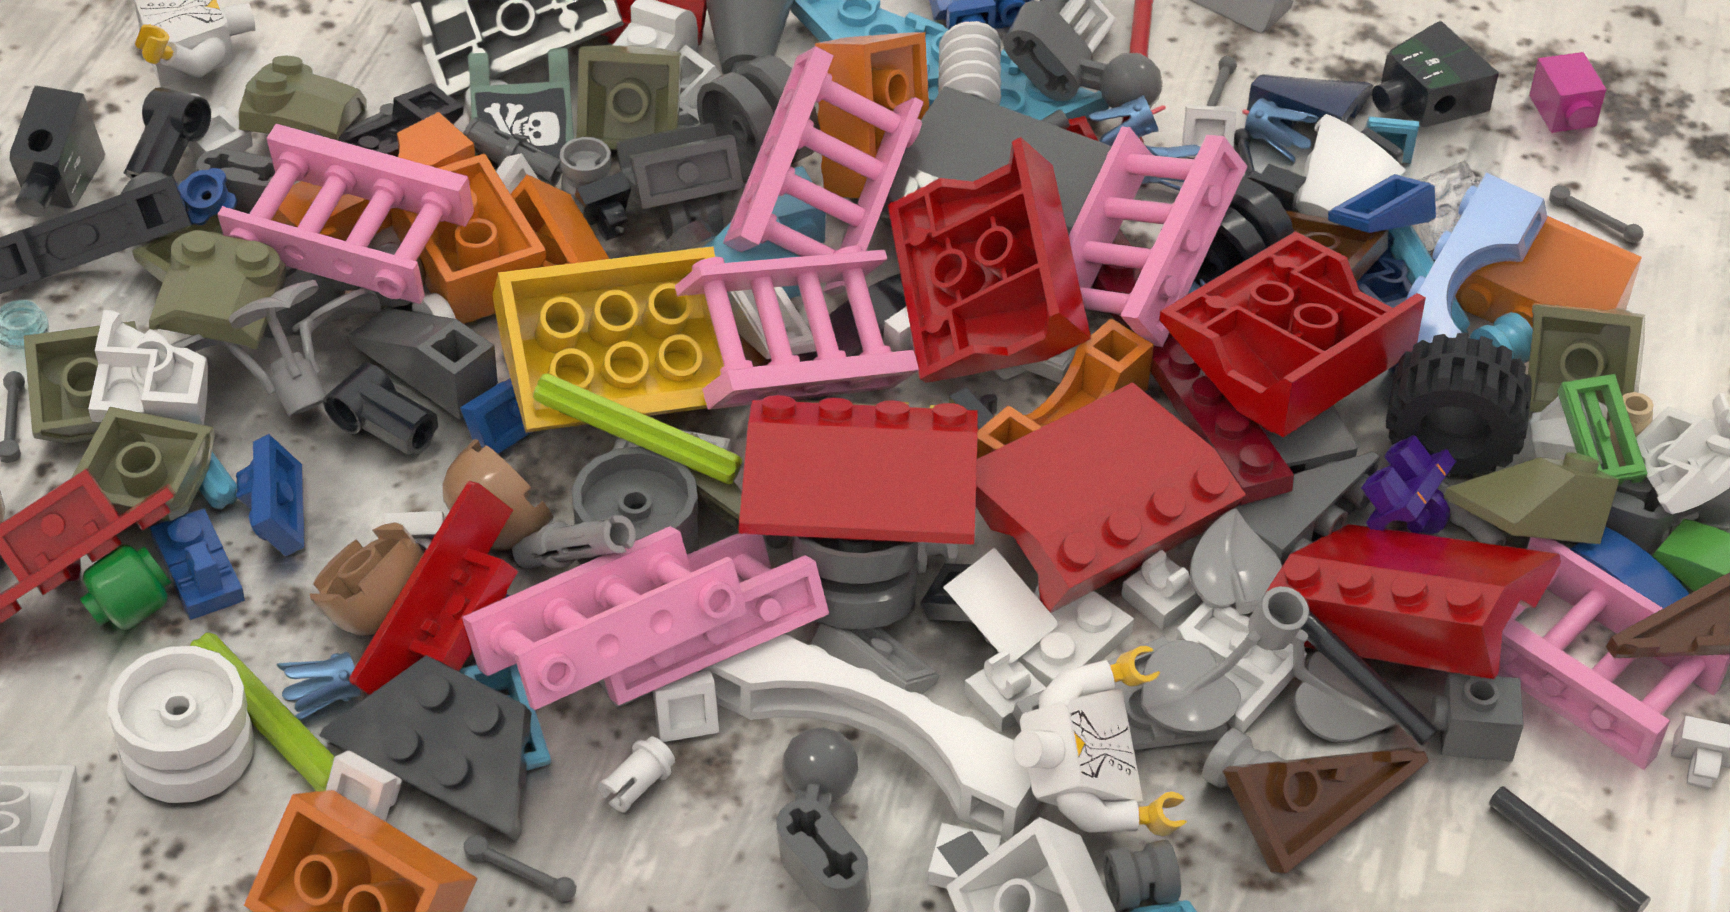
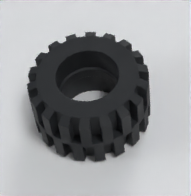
[1386,333,1532,479]

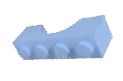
[1388,172,1548,373]

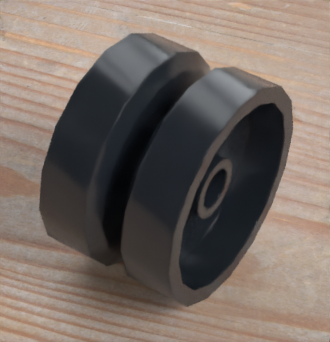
[1188,177,1294,294]

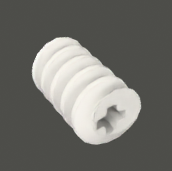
[938,21,1001,105]

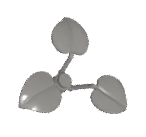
[170,280,381,417]
[1141,509,1397,743]

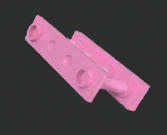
[723,46,924,296]
[218,124,474,304]
[1069,127,1248,347]
[675,245,919,410]
[462,526,748,710]
[604,533,829,705]
[1498,537,1730,770]

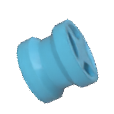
[1470,312,1533,363]

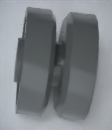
[697,54,820,184]
[572,447,699,565]
[792,536,918,629]

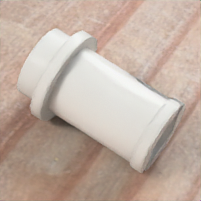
[598,736,675,813]

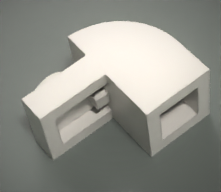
[613,0,698,53]

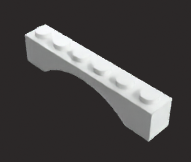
[700,634,1040,841]

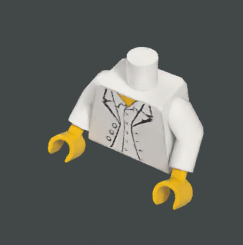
[134,0,256,87]
[1013,646,1187,836]

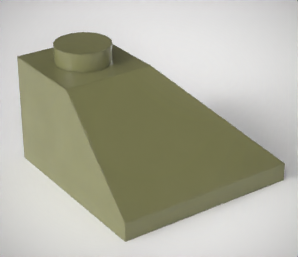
[1444,452,1619,544]

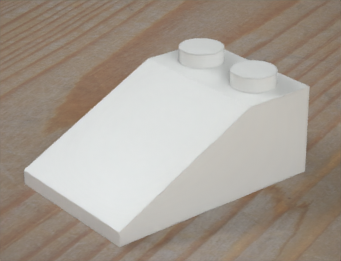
[0,765,77,912]

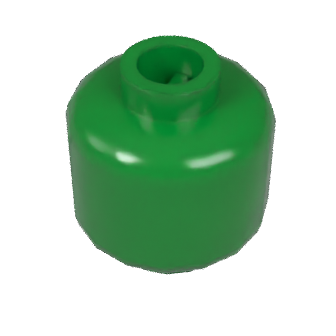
[80,544,172,631]

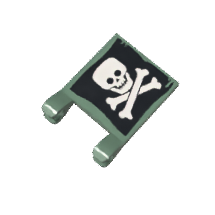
[468,48,574,171]

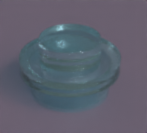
[0,300,49,349]

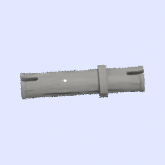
[512,515,636,569]

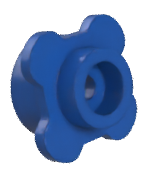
[178,168,237,225]

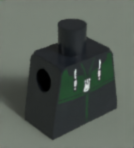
[1372,21,1499,127]
[9,85,105,217]

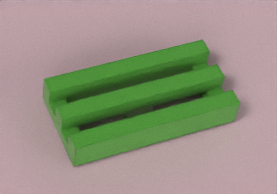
[1557,374,1648,486]

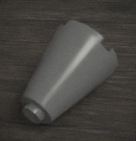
[706,0,793,75]

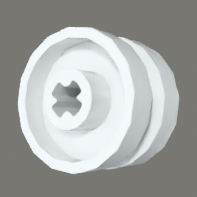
[107,646,254,803]

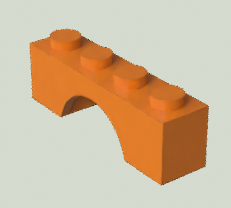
[271,112,475,241]
[977,318,1154,459]

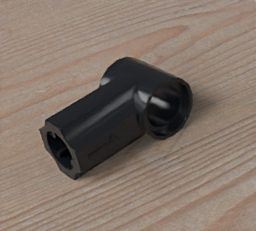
[123,87,212,179]
[323,363,438,455]

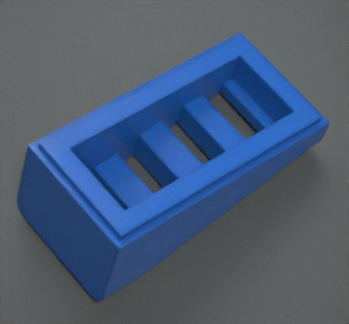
[1328,174,1436,233]

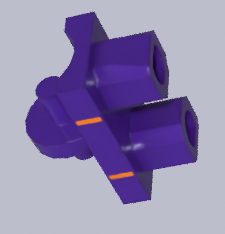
[1360,435,1456,534]

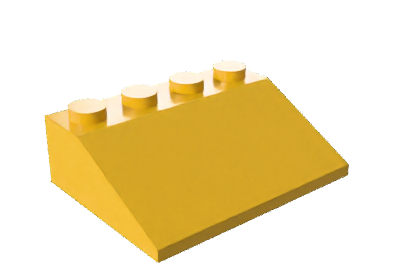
[492,246,724,433]

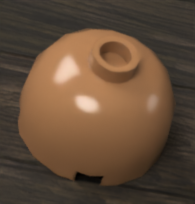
[442,439,554,551]
[310,522,423,636]

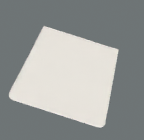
[943,548,1058,663]

